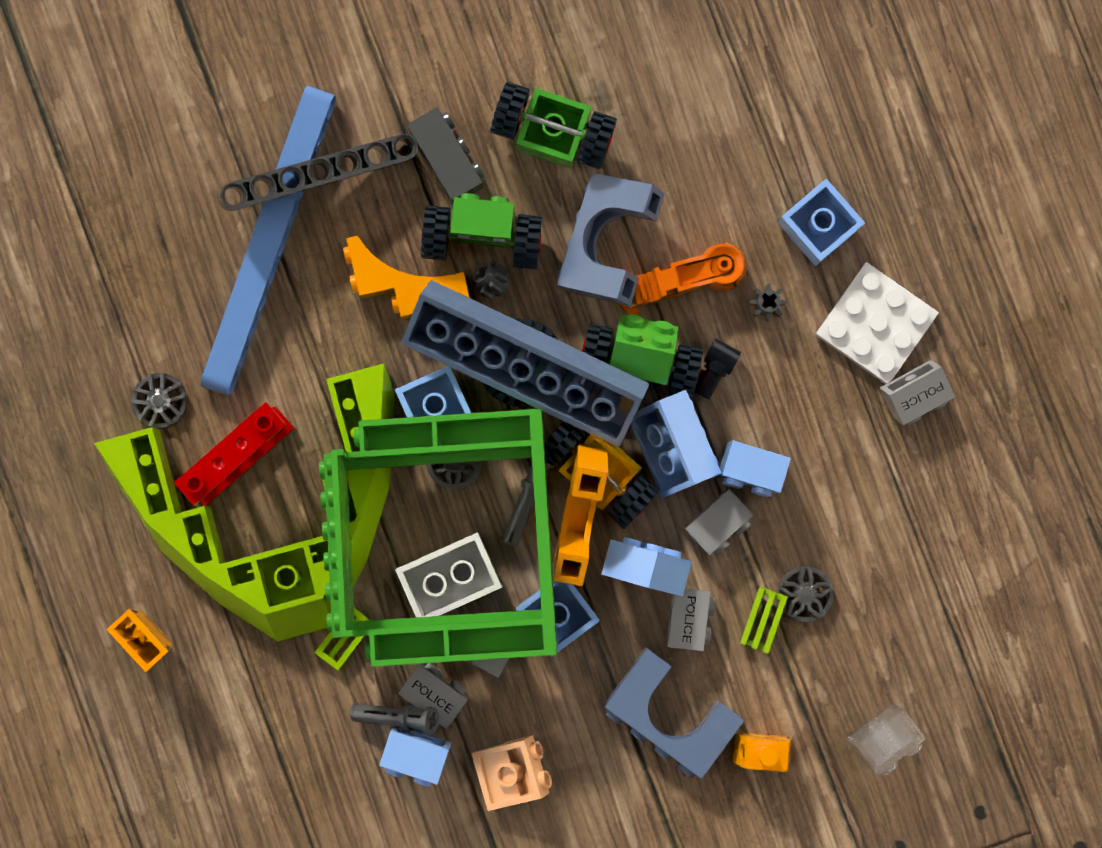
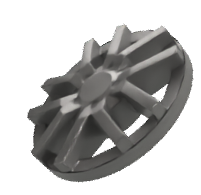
[131,373,187,428]

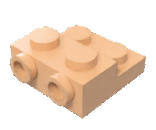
[471,735,552,811]

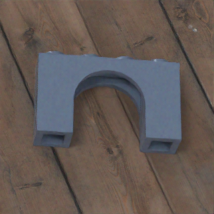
[557,173,665,306]
[604,647,744,779]

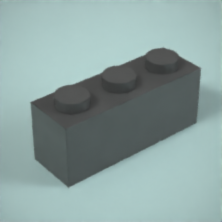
[407,107,485,204]

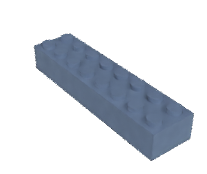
[401,280,649,447]

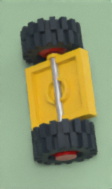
[544,421,660,529]

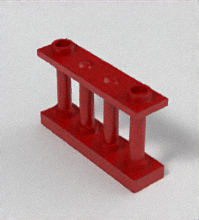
[174,402,296,506]

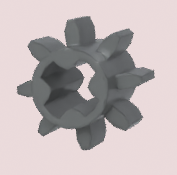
[473,260,510,299]
[749,284,787,322]

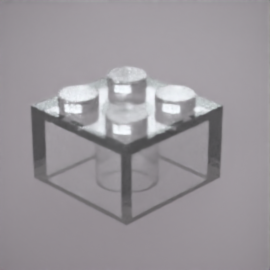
[846,704,926,775]

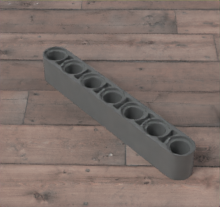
[217,134,418,211]

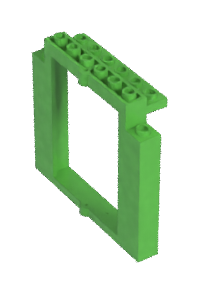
[319,409,558,667]

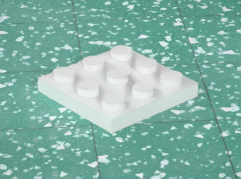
[815,262,939,384]

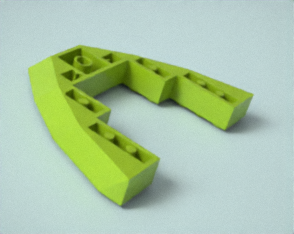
[94,363,395,642]

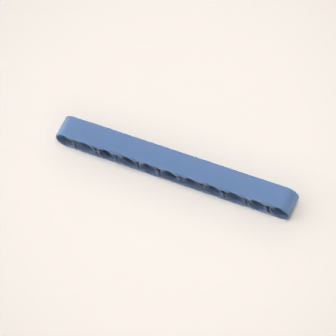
[201,86,336,396]

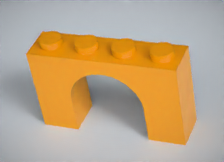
[553,444,608,586]

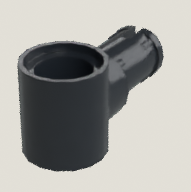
[695,338,741,400]

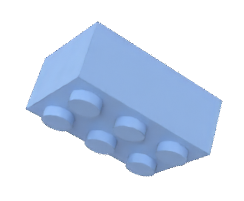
[631,390,721,498]

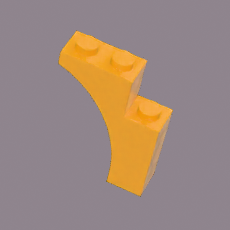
[343,236,470,320]

